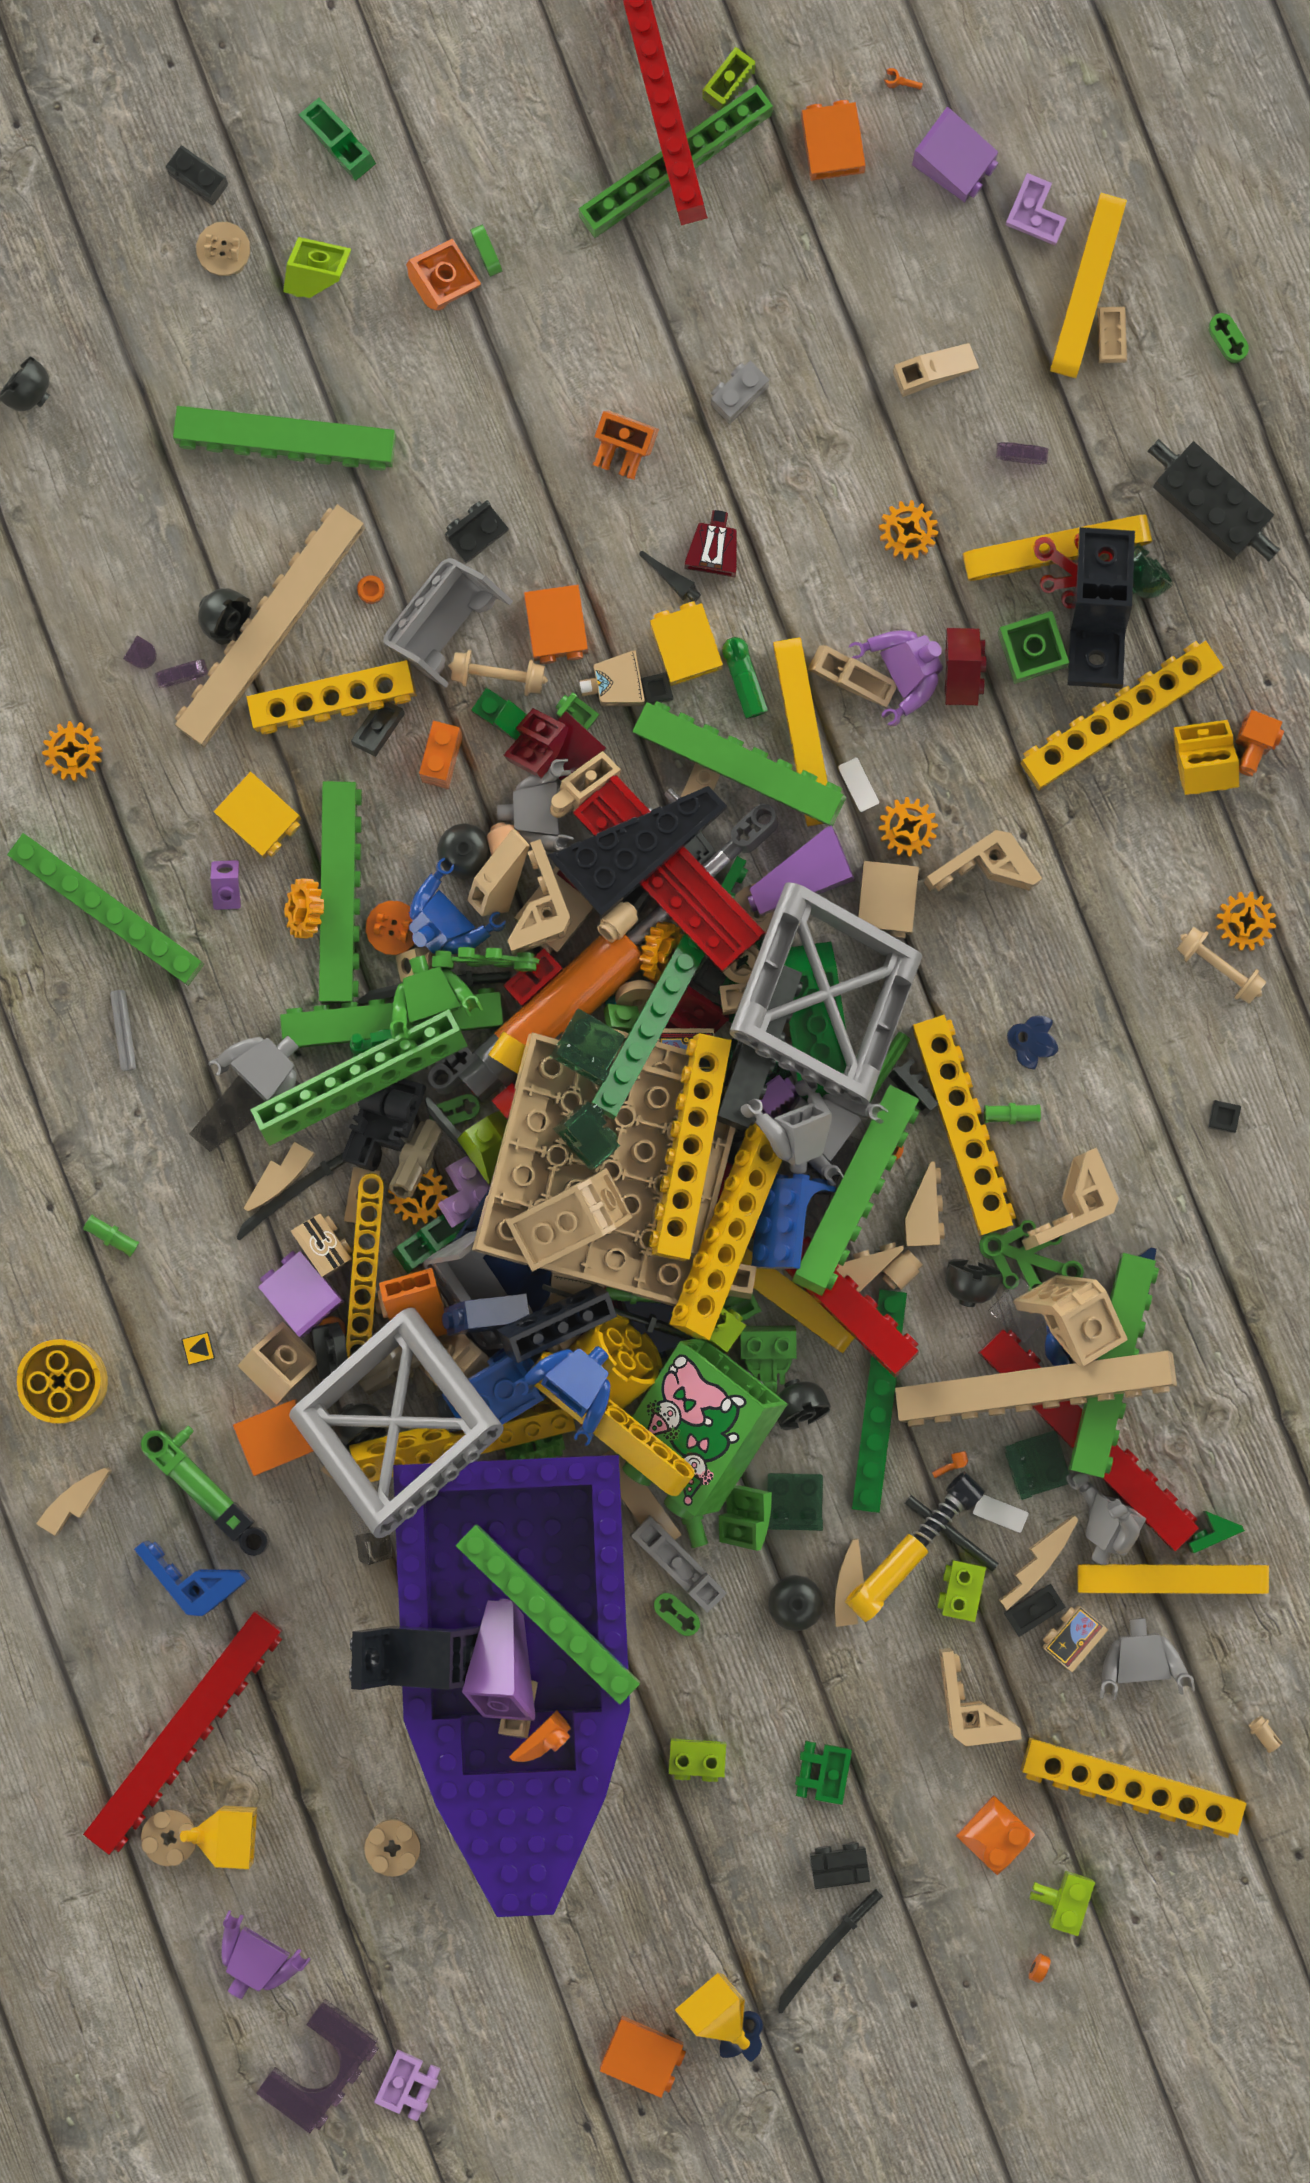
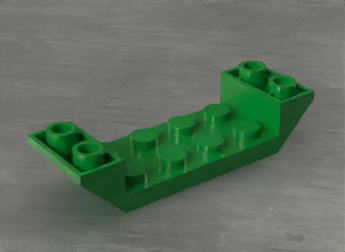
[784,941,847,1102]

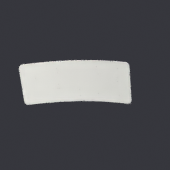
[838,758,879,812]
[973,1495,1028,1533]

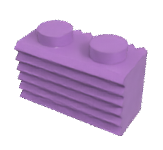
[760,1075,798,1119]

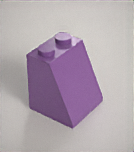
[912,107,999,202]
[258,1251,345,1338]

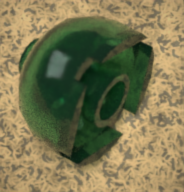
[1133,544,1173,599]

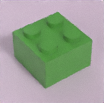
[997,611,1069,684]

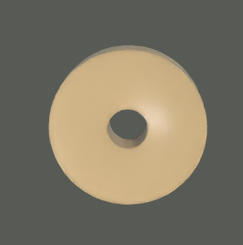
[615,980,655,1014]

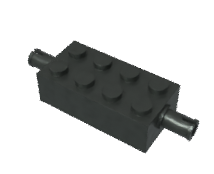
[1147,439,1280,562]

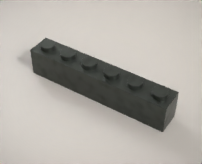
[716,966,803,1131]

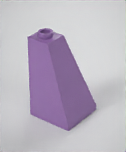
[747,825,855,916]
[462,1599,535,1721]

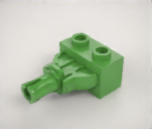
[740,1325,797,1395]

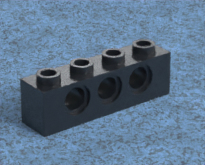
[497,1284,617,1363]

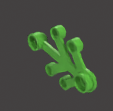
[432,947,539,972]
[979,1220,1084,1291]

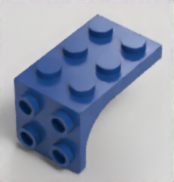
[751,1174,836,1269]

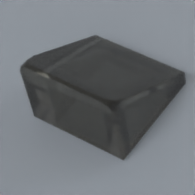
[356,1533,393,1565]

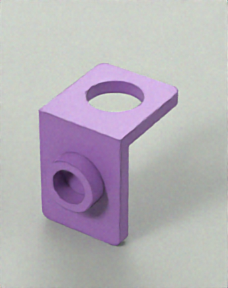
[210,860,241,910]

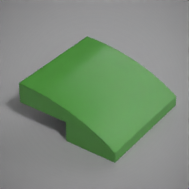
[719,1485,772,1551]

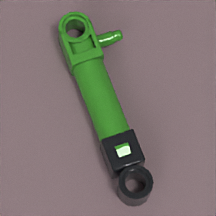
[141,1426,270,1556]

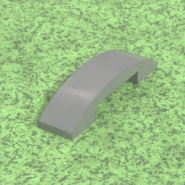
[630,1515,727,1613]

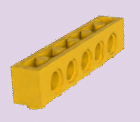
[246,660,417,735]

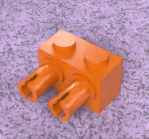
[593,410,659,480]
[1235,710,1284,777]

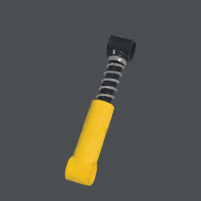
[845,1471,985,1622]

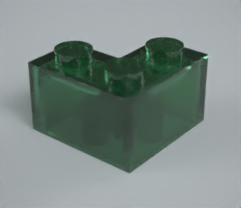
[553,1101,620,1170]

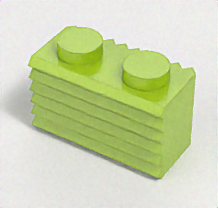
[702,47,755,111]

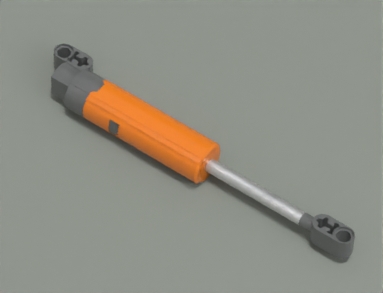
[428,804,779,1103]

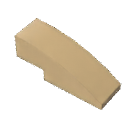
[807,645,897,708]
[243,1142,315,1212]
[36,1467,112,1536]
[834,1539,864,1627]

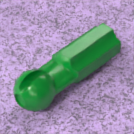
[722,637,768,719]

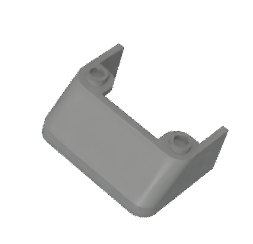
[383,558,513,688]
[424,1231,533,1350]

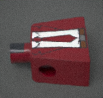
[684,510,737,578]

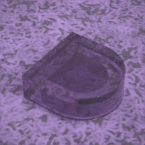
[123,635,157,669]

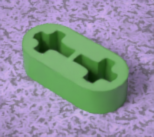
[470,224,503,277]
[1208,313,1249,363]
[429,1094,480,1125]
[654,1592,700,1636]

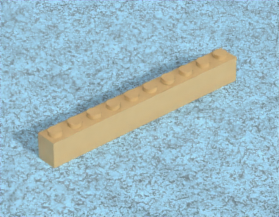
[175,504,365,747]
[895,1351,1177,1427]

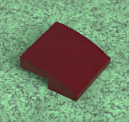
[504,708,568,779]
[555,711,607,781]
[665,986,729,1034]

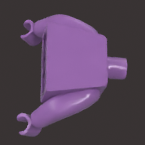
[848,630,943,726]
[221,1910,311,1999]

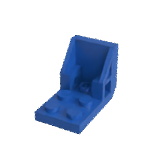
[442,1348,547,1435]
[134,1540,251,1616]

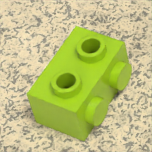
[937,1560,986,1622]
[669,1738,726,1782]

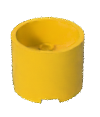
[568,1314,662,1410]
[17,1339,108,1423]

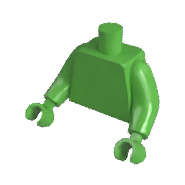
[390,955,483,1039]

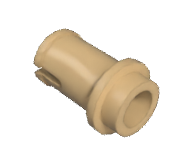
[1249,1716,1283,1753]

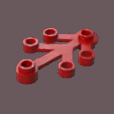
[1033,533,1113,609]

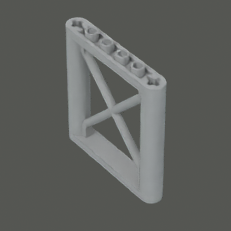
[729,882,922,1105]
[289,1308,504,1538]

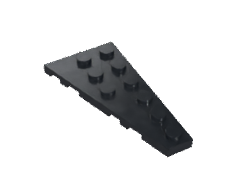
[547,786,727,918]

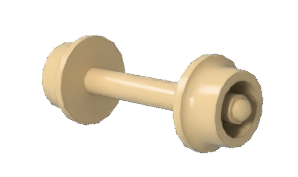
[448,650,548,696]
[1177,927,1266,1004]

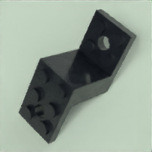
[1067,527,1135,689]
[349,1626,480,1690]

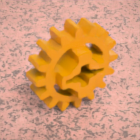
[879,500,938,561]
[42,721,103,782]
[878,797,938,858]
[284,878,324,939]
[1216,891,1276,951]
[639,921,683,982]
[388,1168,448,1225]

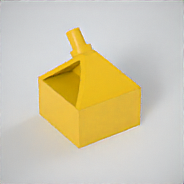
[180,1805,258,1869]
[675,1973,750,2050]

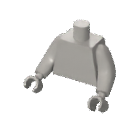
[497,759,574,851]
[208,1036,299,1102]
[741,1080,832,1174]
[791,1094,888,1186]
[1066,1471,1146,1565]
[1100,1618,1195,1701]

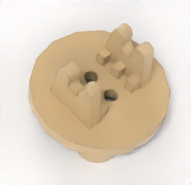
[196,222,250,276]

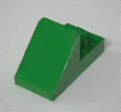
[471,687,527,741]
[1186,1511,1245,1553]

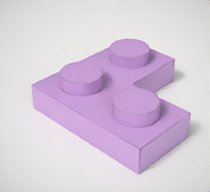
[1005,173,1067,246]
[438,1156,490,1228]

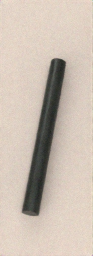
[904,1495,999,1572]

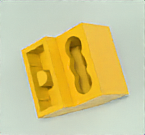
[1174,720,1239,795]

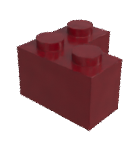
[944,628,986,706]

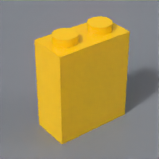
[650,602,723,686]
[214,771,301,859]

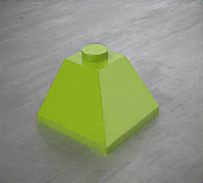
[283,237,351,298]
[457,1111,508,1184]

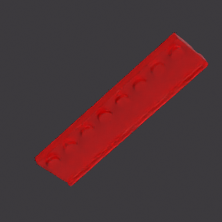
[573,775,766,972]

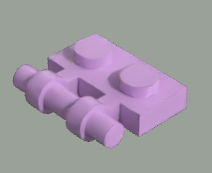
[374,2050,441,2121]

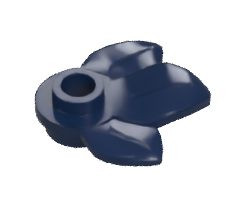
[1007,1016,1058,1070]
[720,2011,763,2062]

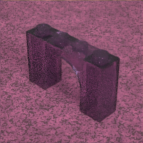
[256,1999,379,2134]

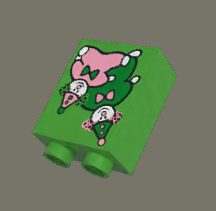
[613,1338,788,1520]

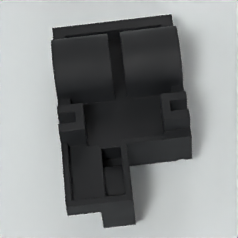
[341,1079,427,1171]

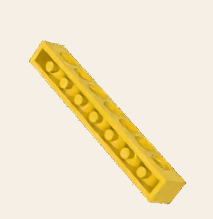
[1020,640,1224,791]
[912,1015,1016,1236]
[649,1033,732,1261]
[669,1121,782,1340]
[349,1397,576,1482]
[1020,1738,1247,1838]

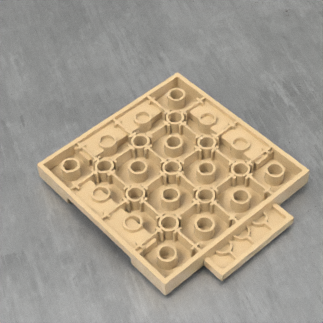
[472,1022,735,1307]

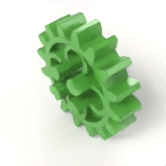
[504,1434,565,1460]

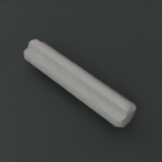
[110,990,136,1071]

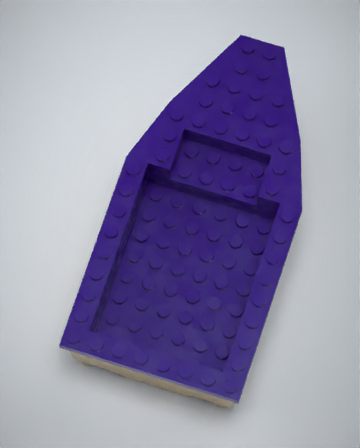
[393,1455,630,1917]

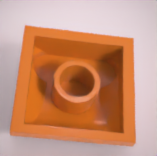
[406,239,481,310]
[509,1710,571,1762]
[956,1795,1035,1875]

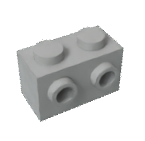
[711,360,769,424]

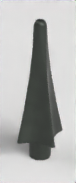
[639,551,701,602]

